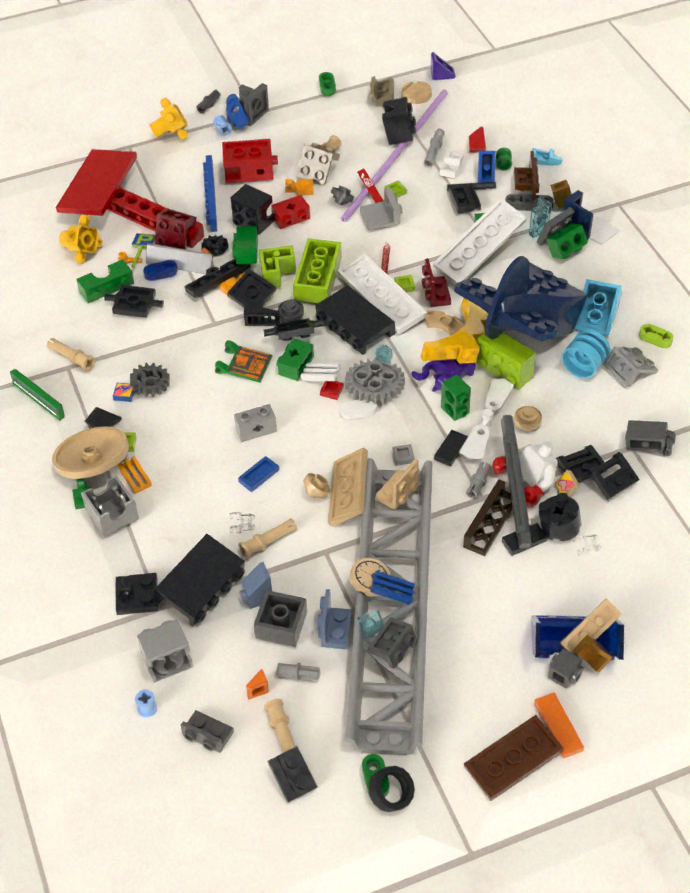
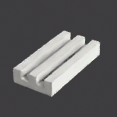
[301,363,341,381]

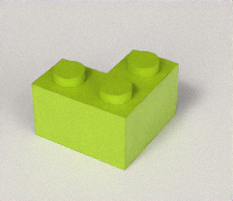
[259,245,296,287]

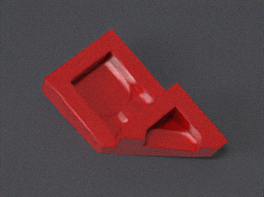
[468,127,486,152]

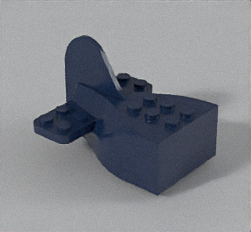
[454,256,588,341]

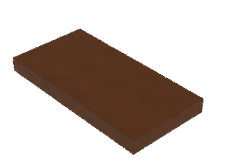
[464,715,564,801]

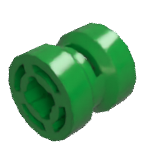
[496,148,512,170]

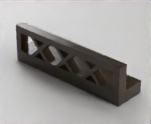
[463,479,513,556]

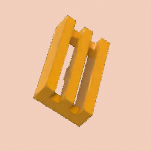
[117,456,152,494]

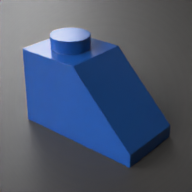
[478,151,495,183]

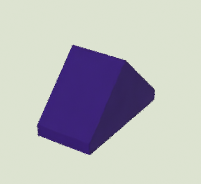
[430,52,456,80]

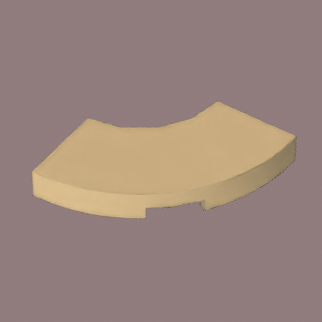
[425,310,465,336]

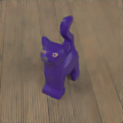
[411,359,476,392]

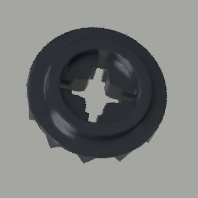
[201,234,229,255]

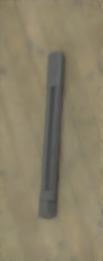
[501,415,532,548]

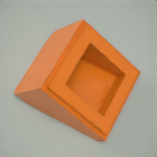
[246,669,269,699]

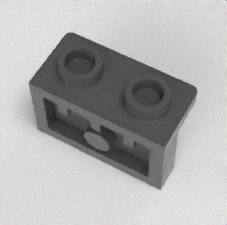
[368,617,415,669]
[180,710,234,753]

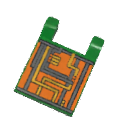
[215,340,272,383]

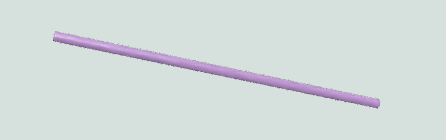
[340,89,448,222]

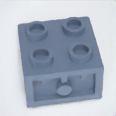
[317,589,352,649]

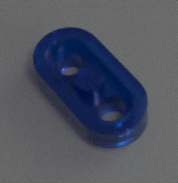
[143,260,178,281]

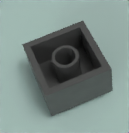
[254,590,307,647]

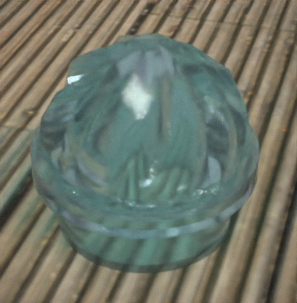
[375,345,393,363]

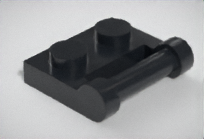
[556,445,607,482]
[587,452,640,500]

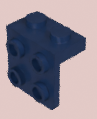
[564,190,594,239]

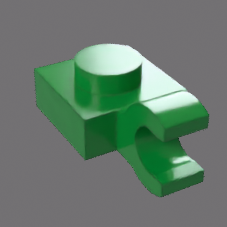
[72,478,93,510]

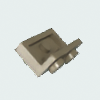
[369,76,395,106]

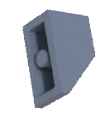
[240,562,272,609]

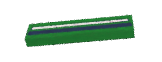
[10,368,65,421]

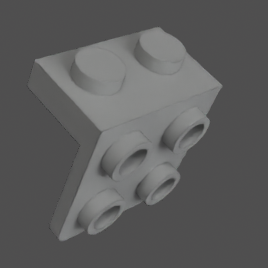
[360,187,403,230]

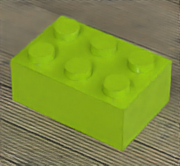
[476,332,536,389]

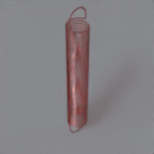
[381,242,390,274]

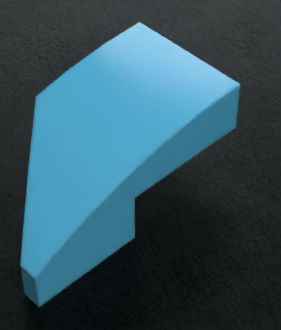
[532,148,563,165]

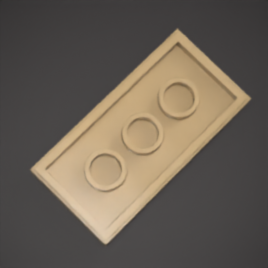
[329,447,368,527]

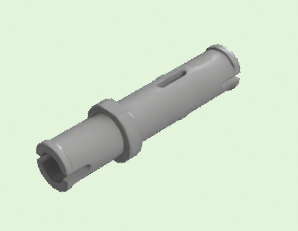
[424,128,445,167]

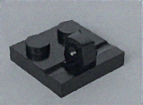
[227,269,276,308]
[116,573,158,615]

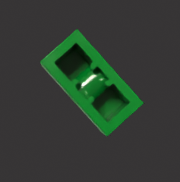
[276,338,314,381]

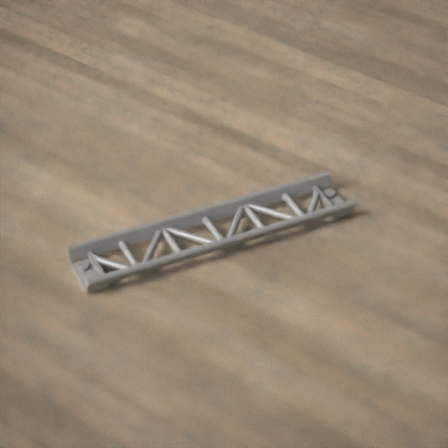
[345,458,433,756]

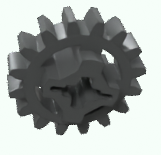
[130,363,170,397]

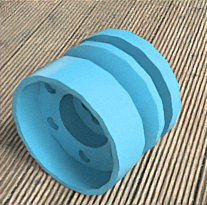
[561,329,611,379]

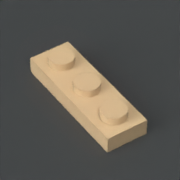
[560,598,622,653]

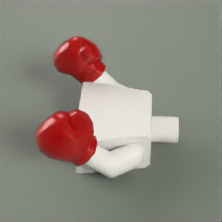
[492,441,558,507]

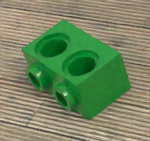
[546,223,588,260]
[441,375,471,421]

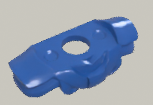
[226,94,249,129]

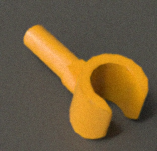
[118,252,143,264]

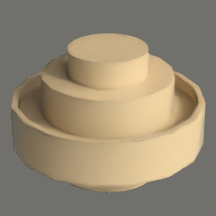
[514,406,542,431]
[303,473,331,498]

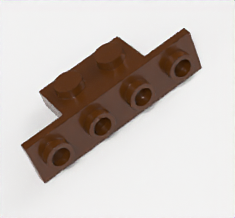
[513,151,540,200]

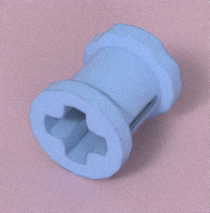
[213,115,232,136]
[135,689,157,717]

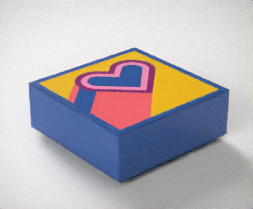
[113,383,135,402]

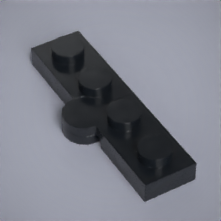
[184,258,251,298]

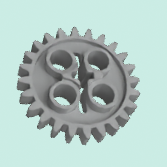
[345,358,405,404]

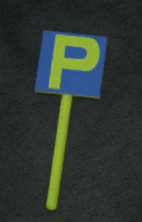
[131,233,156,268]

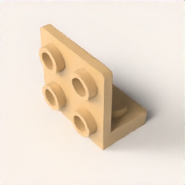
[376,459,420,510]

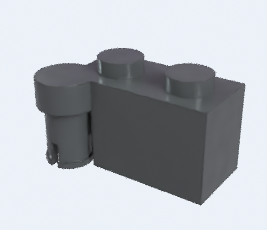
[625,420,676,456]

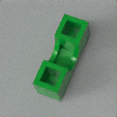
[76,259,134,303]

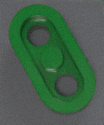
[319,72,336,96]
[362,754,390,797]

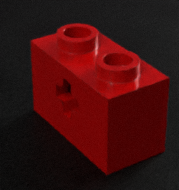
[271,195,310,229]

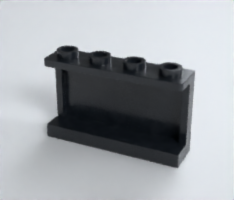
[315,285,395,355]
[154,534,245,627]

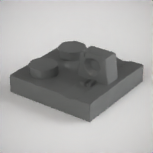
[536,207,575,246]

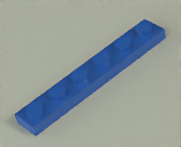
[203,155,218,232]

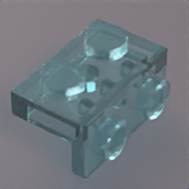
[529,196,552,238]

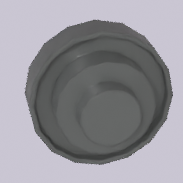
[331,185,354,205]
[278,300,304,322]

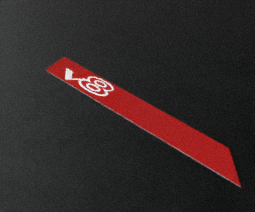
[357,168,384,203]

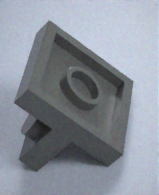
[239,83,269,126]

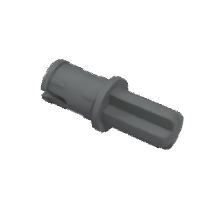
[196,90,221,114]

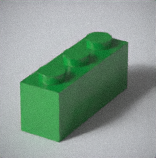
[232,226,258,264]

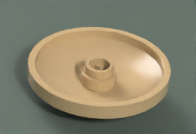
[52,426,129,479]

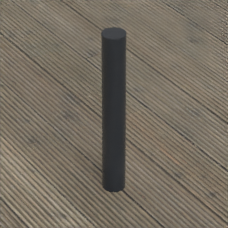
[447,182,496,191]

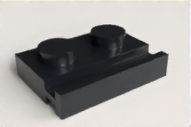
[449,184,481,213]
[267,746,317,803]

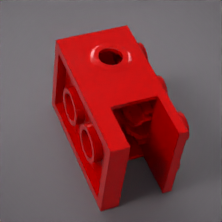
[222,139,278,183]

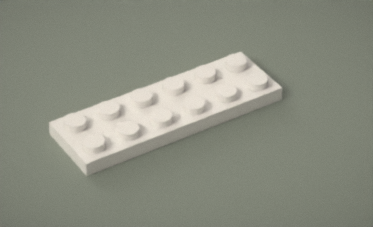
[433,198,527,285]
[337,253,427,334]

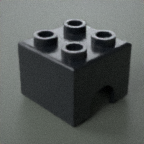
[382,97,416,145]
[230,184,274,235]

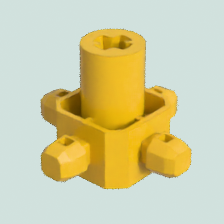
[149,97,188,140]
[59,215,103,263]

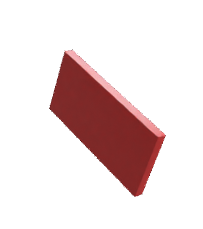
[56,149,137,216]

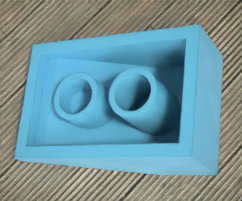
[574,279,622,337]

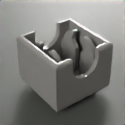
[81,475,139,537]
[137,619,193,683]

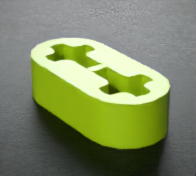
[639,324,673,348]

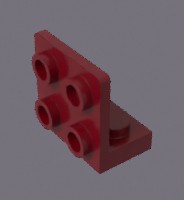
[155,208,197,250]
[422,258,451,307]

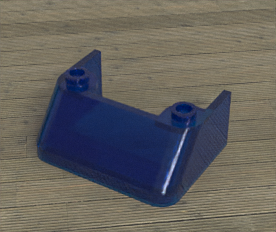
[531,615,624,660]

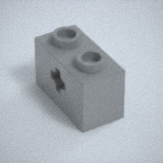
[234,404,277,442]

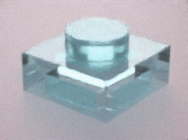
[357,610,384,638]

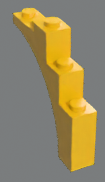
[420,298,488,364]

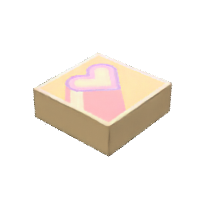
[555,470,580,496]

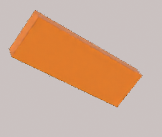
[534,692,584,759]

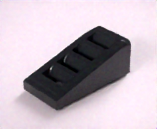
[244,305,280,326]

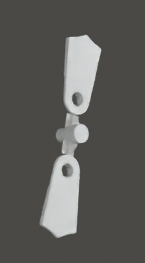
[460,378,514,460]

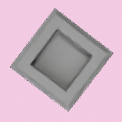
[392,444,415,466]

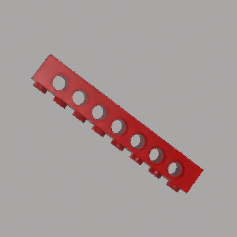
[107,187,205,248]

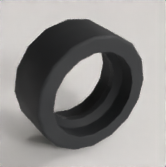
[368,766,415,812]

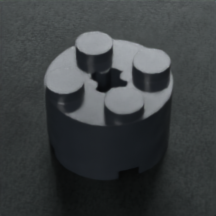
[539,493,582,541]

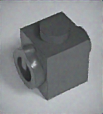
[548,649,584,689]

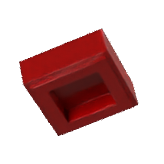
[320,381,344,400]

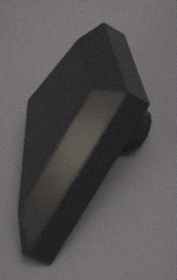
[84,407,122,428]

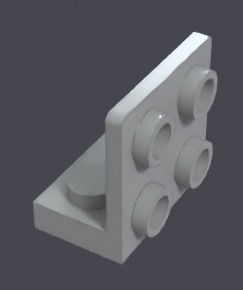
[603,346,658,387]

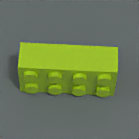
[293,238,342,303]

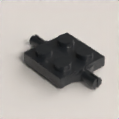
[104,285,164,318]
[263,318,325,341]

